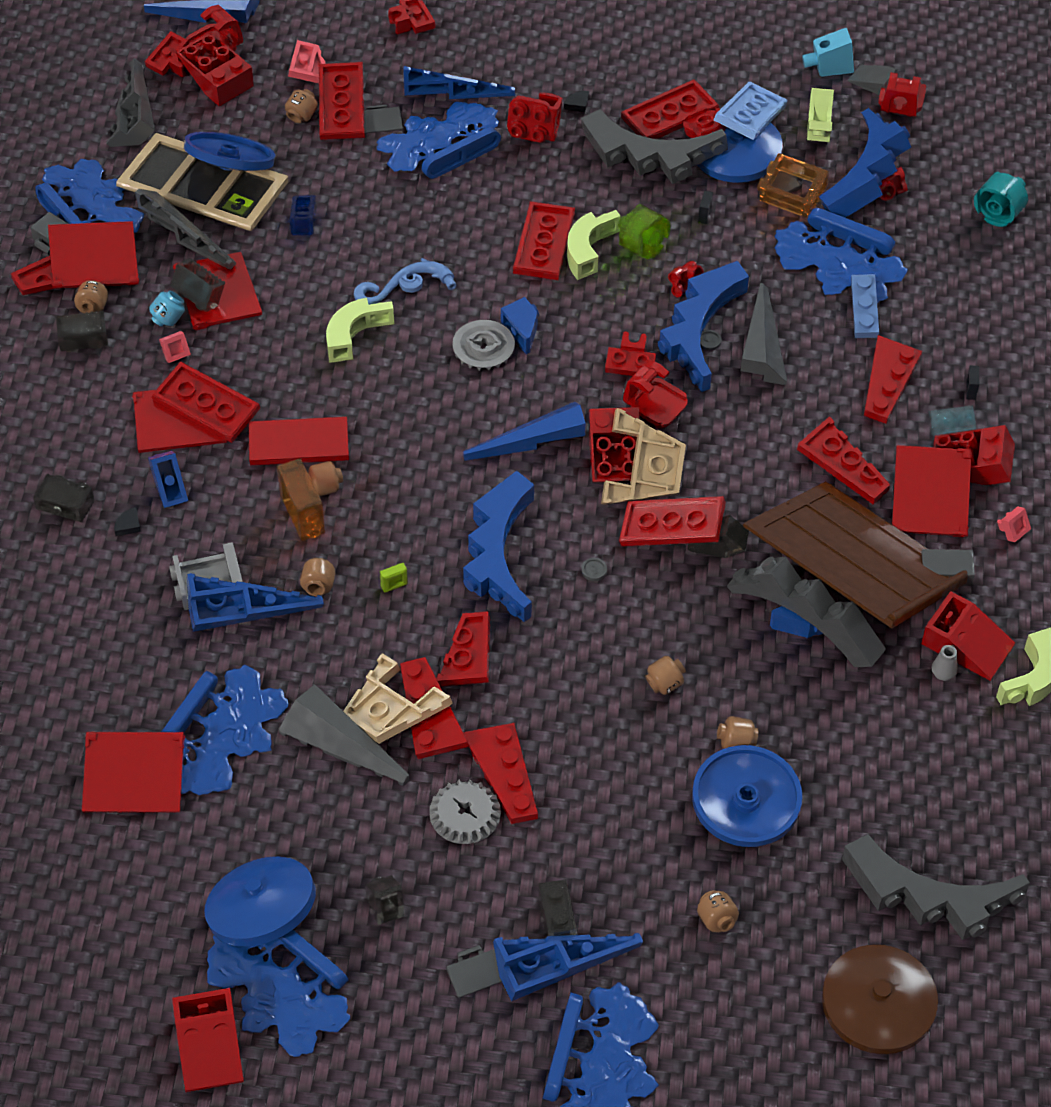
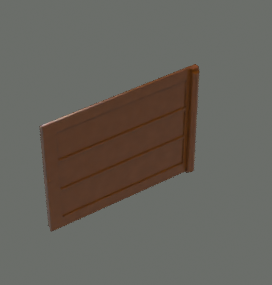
[743,481,968,628]

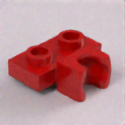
[388,0,436,34]
[144,31,189,77]
[605,331,656,376]

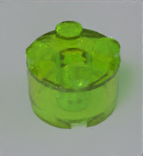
[618,204,670,259]

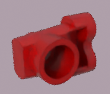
[879,167,908,201]
[668,261,704,298]

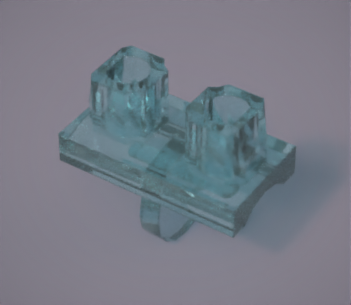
[928,405,976,436]

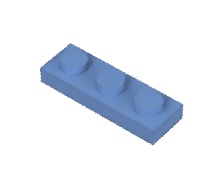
[851,274,879,338]

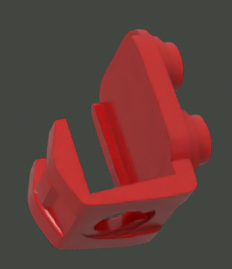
[186,5,243,52]
[878,72,926,117]
[507,93,562,143]
[623,360,688,428]

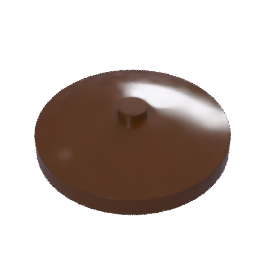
[822,944,938,1054]

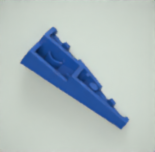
[144,0,260,23]
[403,66,515,99]
[463,402,586,461]
[187,573,324,632]
[493,933,643,1002]

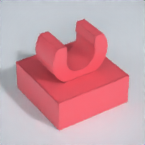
[159,331,191,363]
[997,506,1031,542]

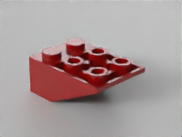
[176,32,254,107]
[588,407,639,483]
[933,425,1015,485]
[921,591,1015,681]
[172,988,244,1092]

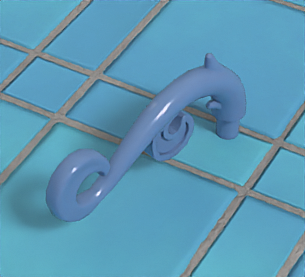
[354,258,457,305]

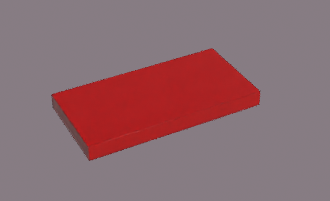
[319,62,365,140]
[621,79,720,139]
[513,201,575,280]
[152,361,260,443]
[249,416,349,465]
[619,496,726,546]

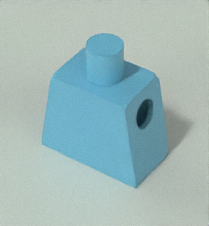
[802,28,854,77]

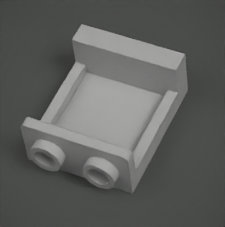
[169,542,243,610]

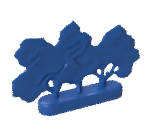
[377,102,501,179]
[35,159,145,233]
[775,208,908,303]
[161,665,289,795]
[207,930,351,1057]
[542,982,659,1107]

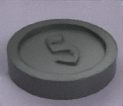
[700,330,721,350]
[581,558,607,581]

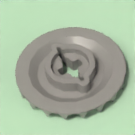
[453,320,515,371]
[430,780,501,844]

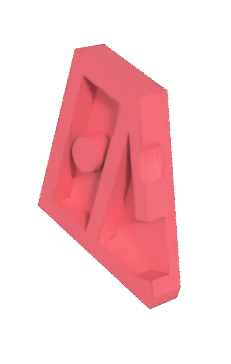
[288,40,326,83]

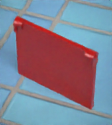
[48,221,140,289]
[173,252,262,330]
[132,390,227,453]
[892,445,972,537]
[82,732,185,813]

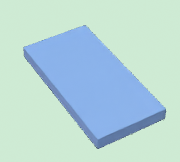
[714,82,788,140]

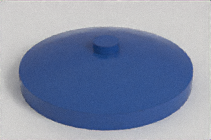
[697,123,783,183]
[183,132,275,171]
[692,745,802,847]
[204,857,316,947]

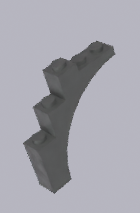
[581,109,728,184]
[727,557,886,667]
[842,834,1030,940]

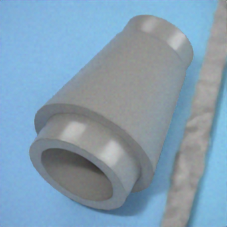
[931,645,958,681]

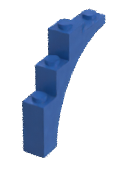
[819,108,911,218]
[658,261,749,392]
[463,471,534,622]

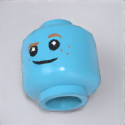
[149,290,185,327]

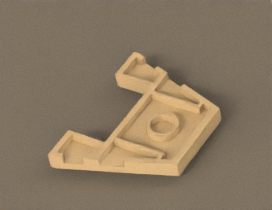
[601,408,686,505]
[343,653,453,744]

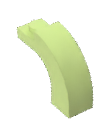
[807,88,834,142]
[567,210,621,280]
[326,298,394,363]
[996,628,1051,706]

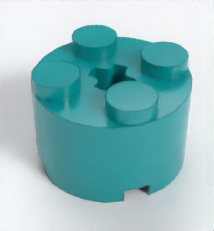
[974,172,1028,227]

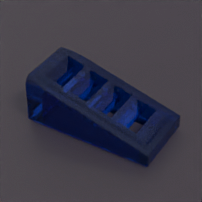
[289,195,316,235]

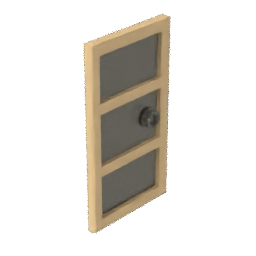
[116,133,288,231]

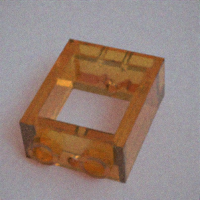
[757,153,829,218]
[277,458,325,541]

